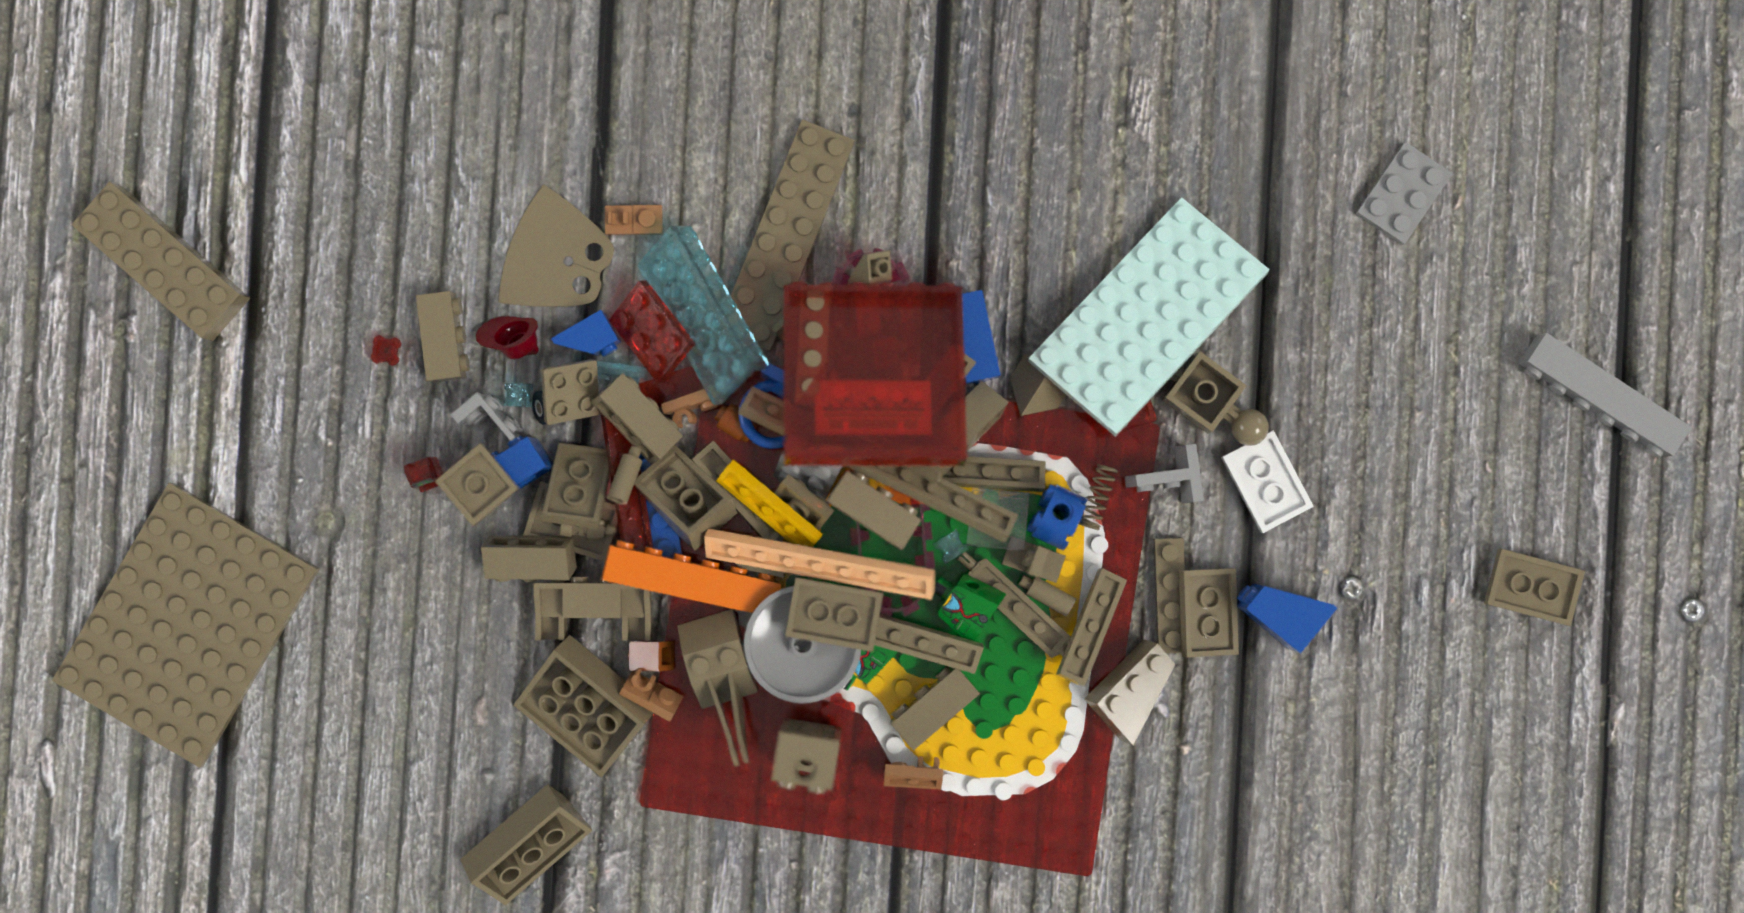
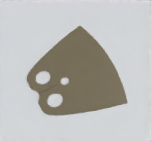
[498,184,614,307]

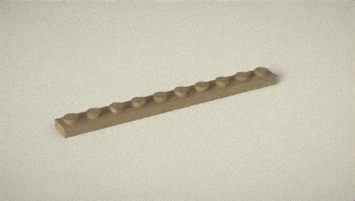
[738,386,1018,543]

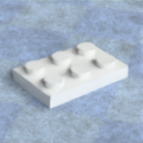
[1221,430,1314,533]

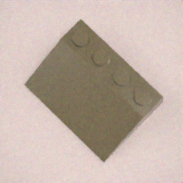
[513,635,654,778]

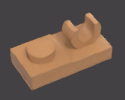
[605,205,663,235]
[661,386,726,429]
[619,668,684,722]
[884,756,943,790]

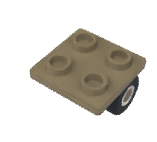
[532,359,600,425]

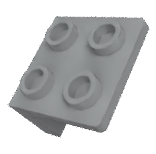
[451,392,524,441]

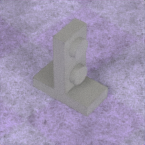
[1124,444,1204,503]

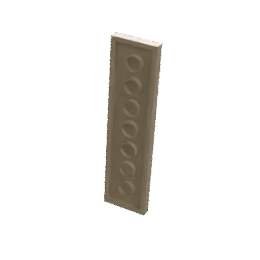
[717,119,855,352]

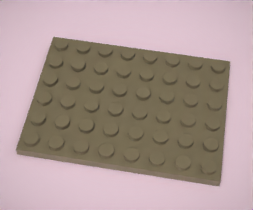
[52,483,319,768]

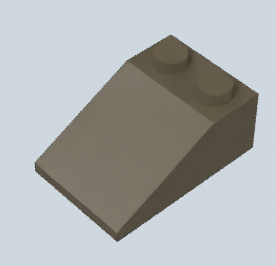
[634,445,737,551]

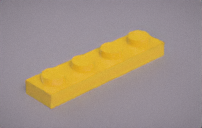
[716,459,823,547]

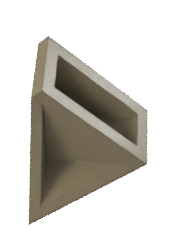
[1009,354,1066,416]

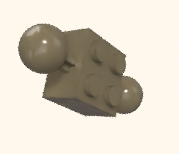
[1162,351,1269,446]

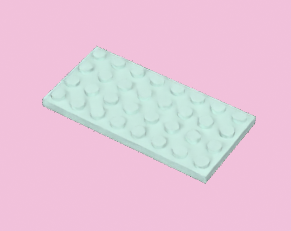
[1028,197,1270,437]

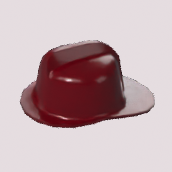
[476,316,539,360]

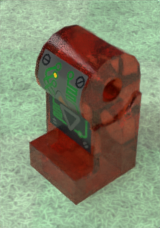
[404,456,443,493]

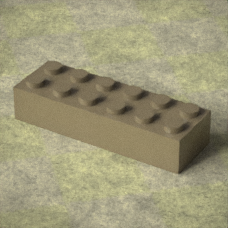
[72,181,250,341]

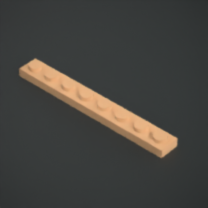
[704,529,935,600]

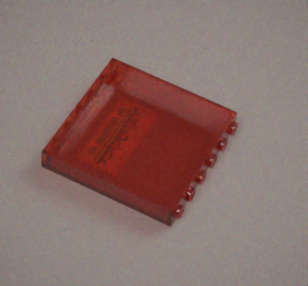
[783,281,967,466]

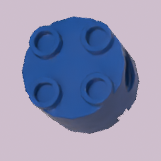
[1026,484,1088,551]

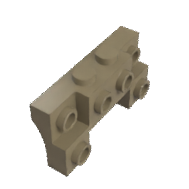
[534,576,653,641]

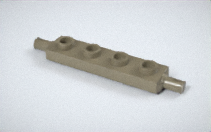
[957,551,1071,658]

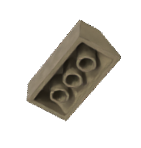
[460,784,593,905]

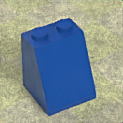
[1237,584,1337,654]

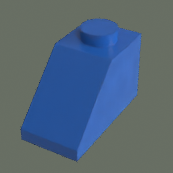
[551,310,622,357]

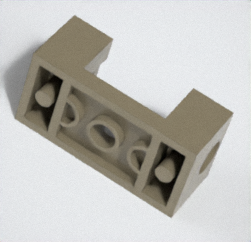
[772,718,841,793]

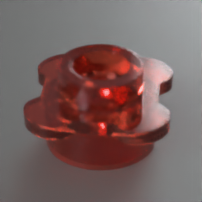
[371,335,402,366]
[821,692,856,727]

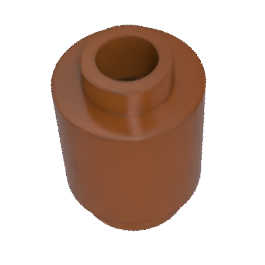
[714,403,758,443]

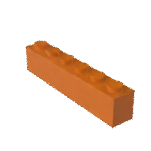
[601,540,782,613]

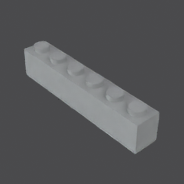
[1518,333,1692,458]

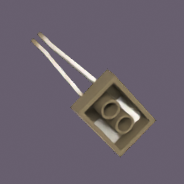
[677,609,759,766]

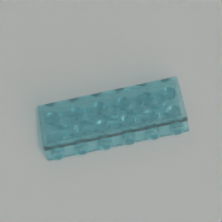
[637,226,769,405]

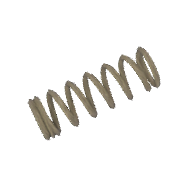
[1079,464,1118,530]

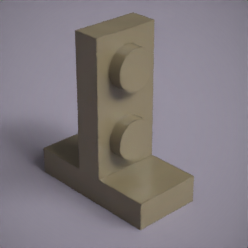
[1001,537,1066,583]

